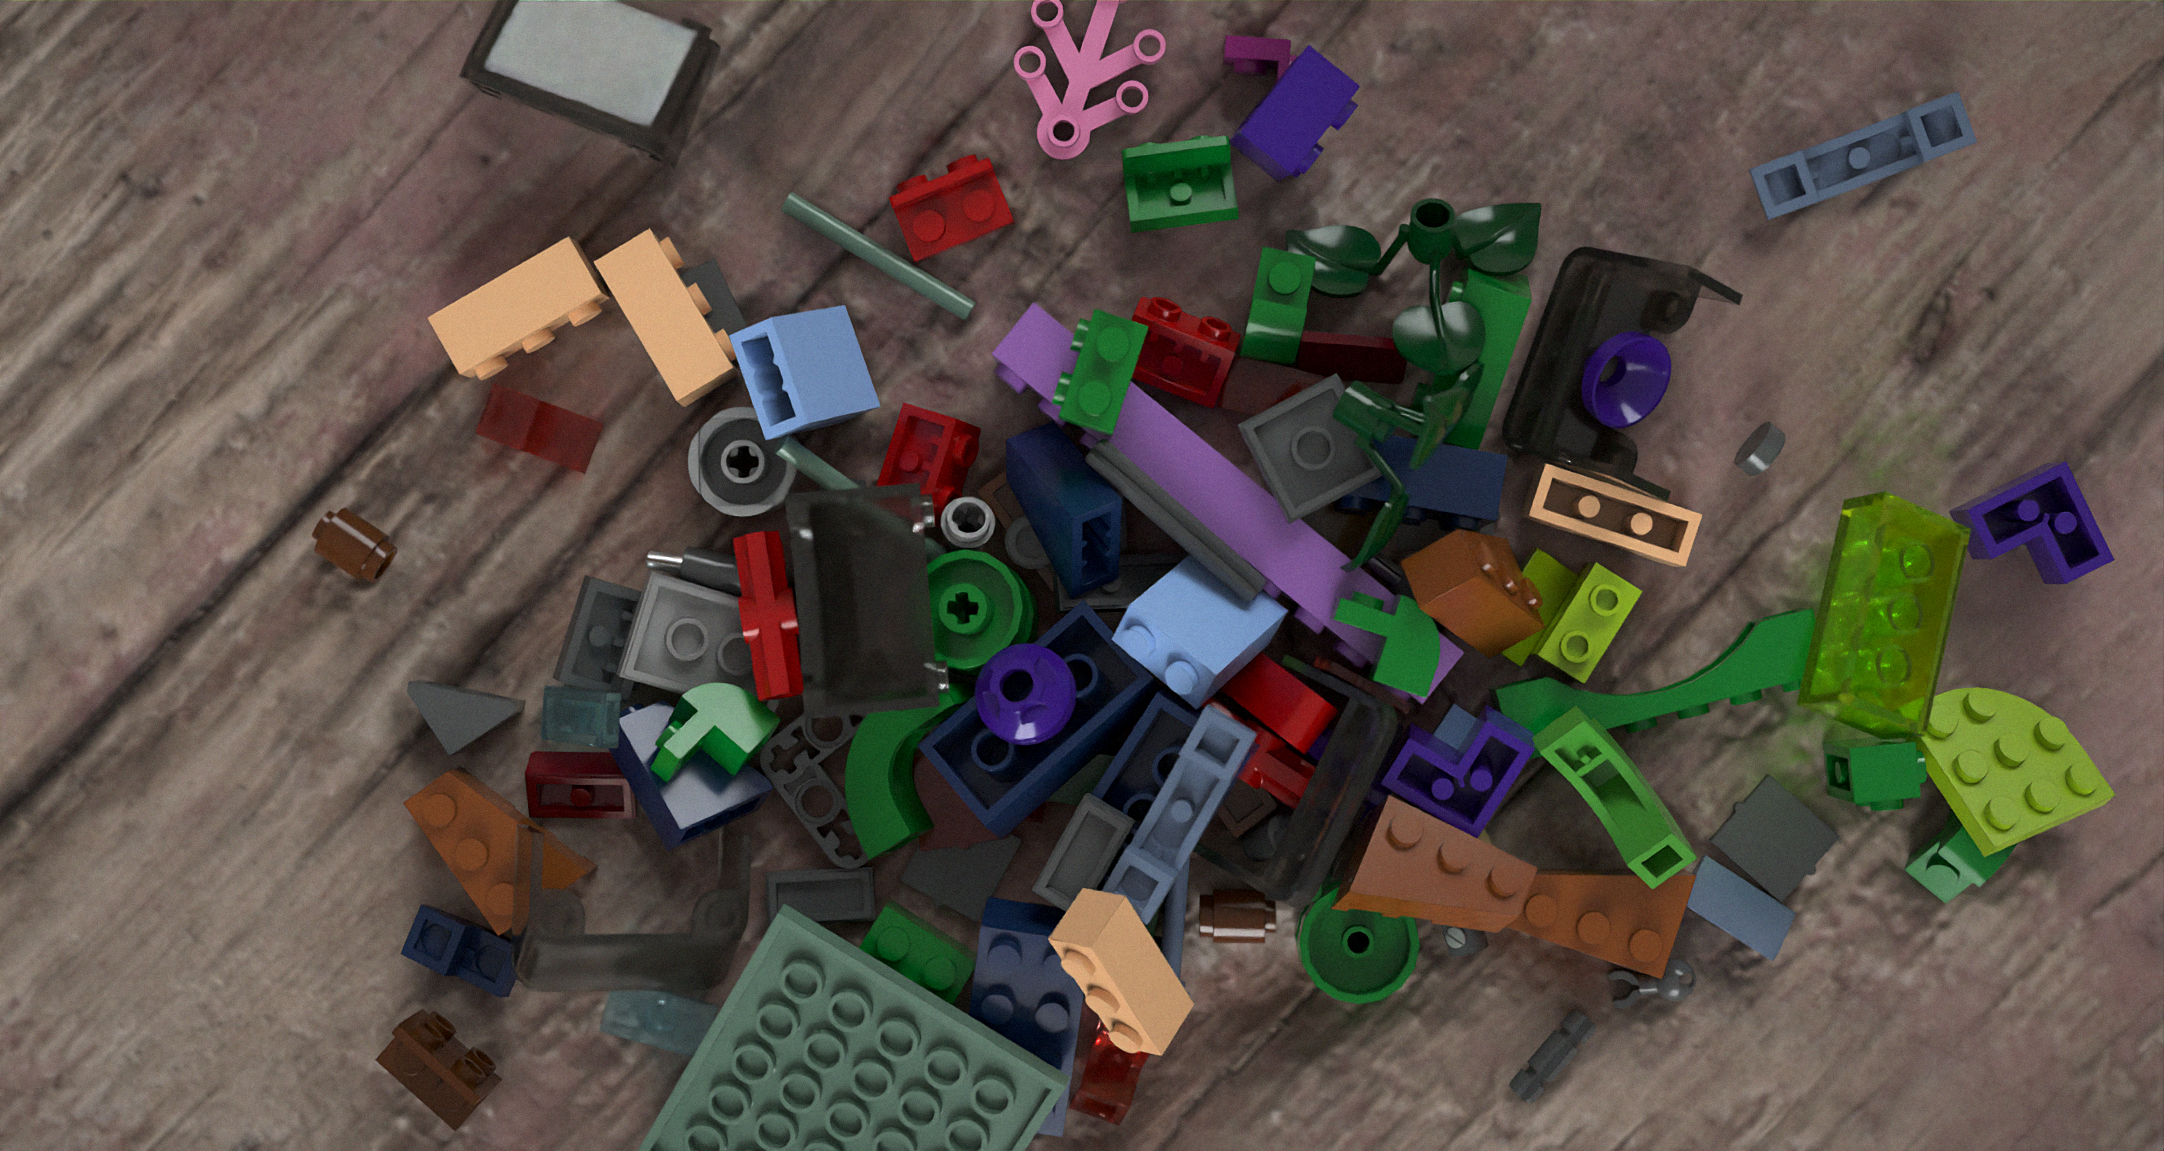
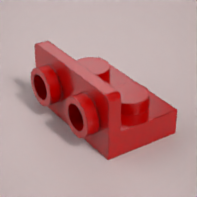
[888,154,1015,264]
[1131,297,1241,409]
[873,402,981,528]

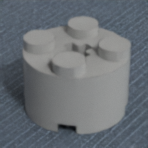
[688,407,803,518]

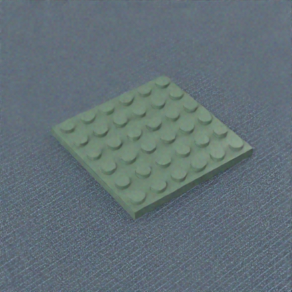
[637,903,1070,1151]

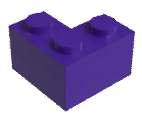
[1229,45,1361,182]
[1949,461,2115,584]
[1381,705,1535,838]

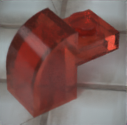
[1069,1018,1151,1126]

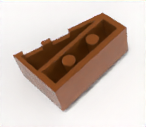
[1401,529,1545,659]
[403,767,598,936]
[1330,795,1538,933]
[1506,869,1697,979]

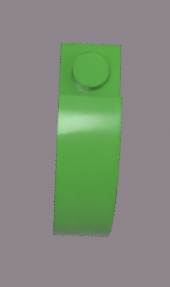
[1532,706,1697,889]

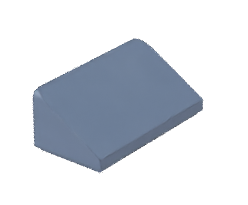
[1686,855,1796,961]

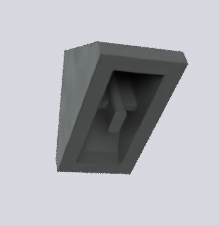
[407,679,526,756]

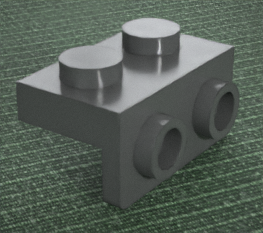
[553,575,642,702]

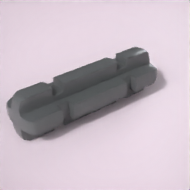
[1509,1009,1596,1104]

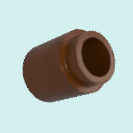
[312,507,398,583]
[1199,889,1276,944]

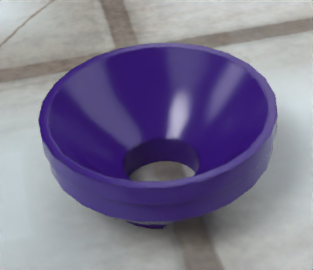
[1581,331,1671,429]
[975,643,1077,745]

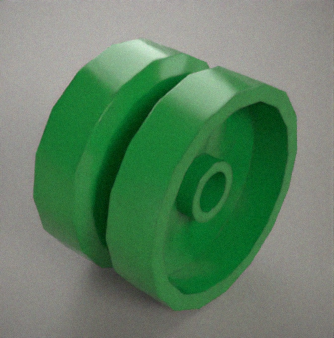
[905,549,1040,678]
[1294,878,1420,1004]

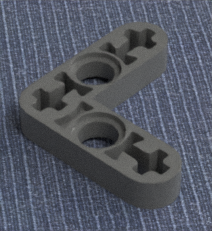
[760,669,895,869]

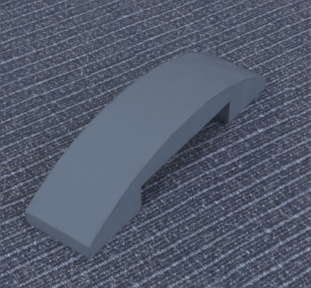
[1749,91,1977,221]
[1102,704,1258,925]

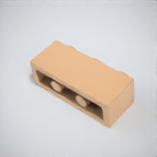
[594,228,739,407]
[427,236,610,380]
[1520,463,1702,567]
[1048,888,1194,1056]

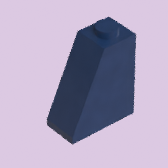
[1006,421,1121,598]
[605,700,773,851]

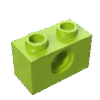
[1530,562,1643,684]

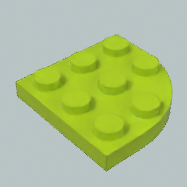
[1893,687,2116,857]

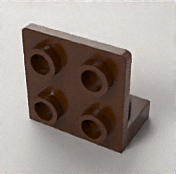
[375,1008,502,1131]

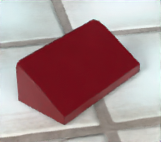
[1296,331,1408,384]
[525,751,638,819]

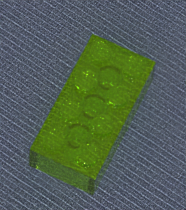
[1796,491,1971,740]

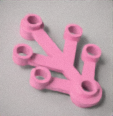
[1014,0,1166,160]

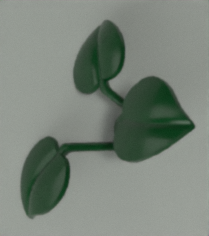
[1286,198,1542,375]
[1332,360,1486,573]

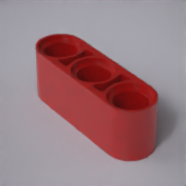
[1220,652,1339,755]

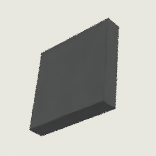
[1237,373,1383,524]

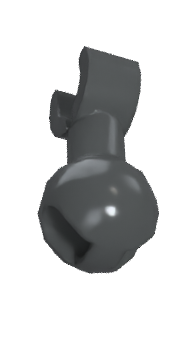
[1608,959,1696,1008]

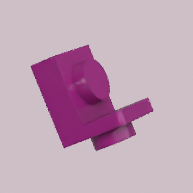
[1222,35,1298,84]

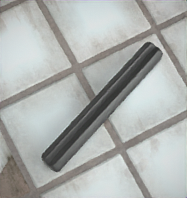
[1085,439,1266,602]

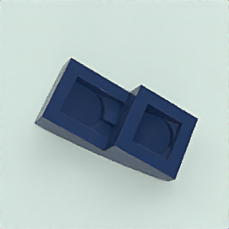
[401,904,529,998]

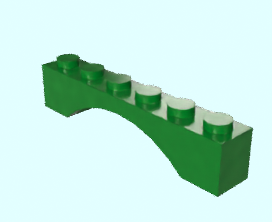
[1489,608,1829,759]

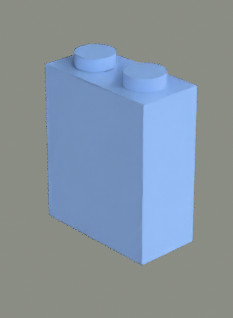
[729,305,881,440]
[1111,554,1288,709]

